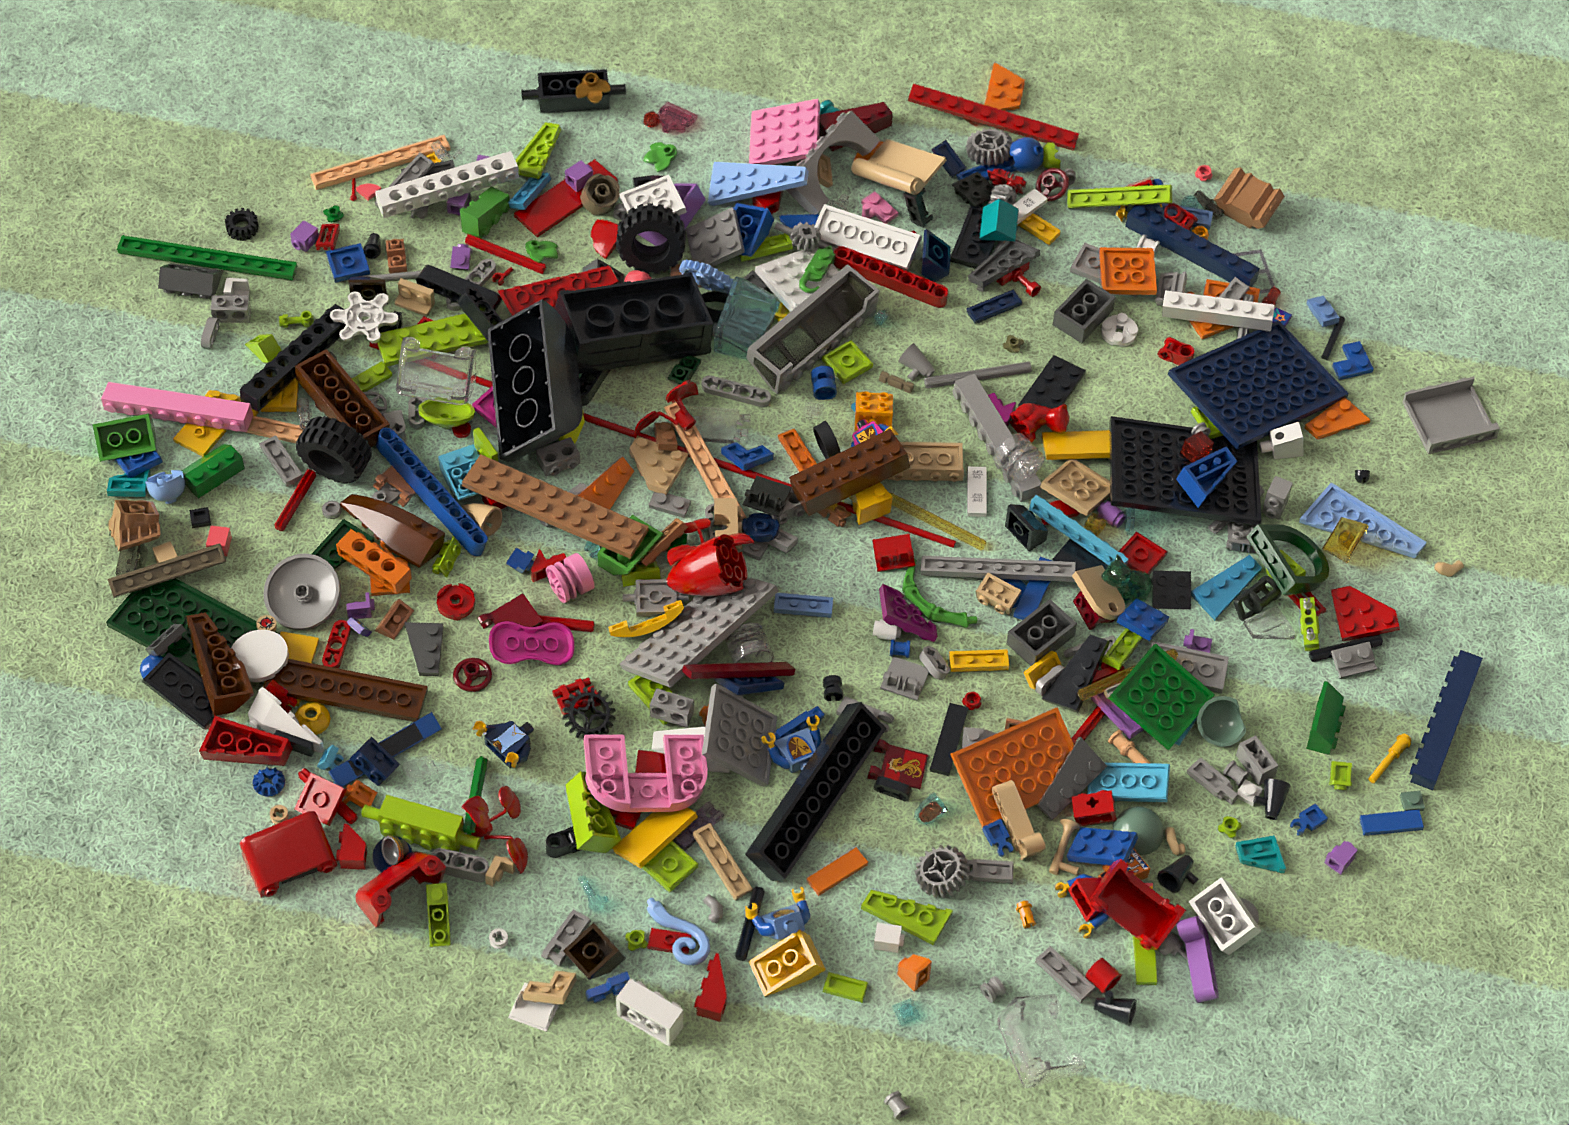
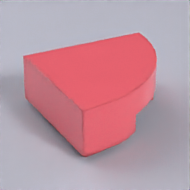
[356,184,381,201]

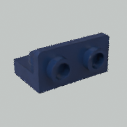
[350,736,400,786]

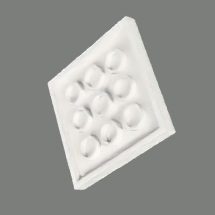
[755,247,855,312]

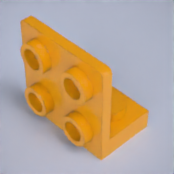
[854,391,893,431]

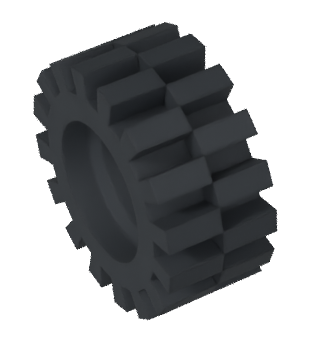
[225,208,259,241]

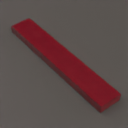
[682,662,796,679]

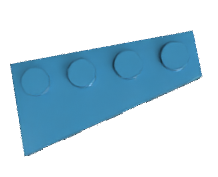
[1191,555,1262,621]

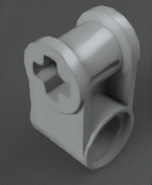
[382,410,406,443]

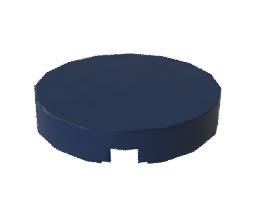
[742,513,780,542]

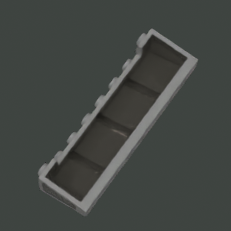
[747,264,880,394]

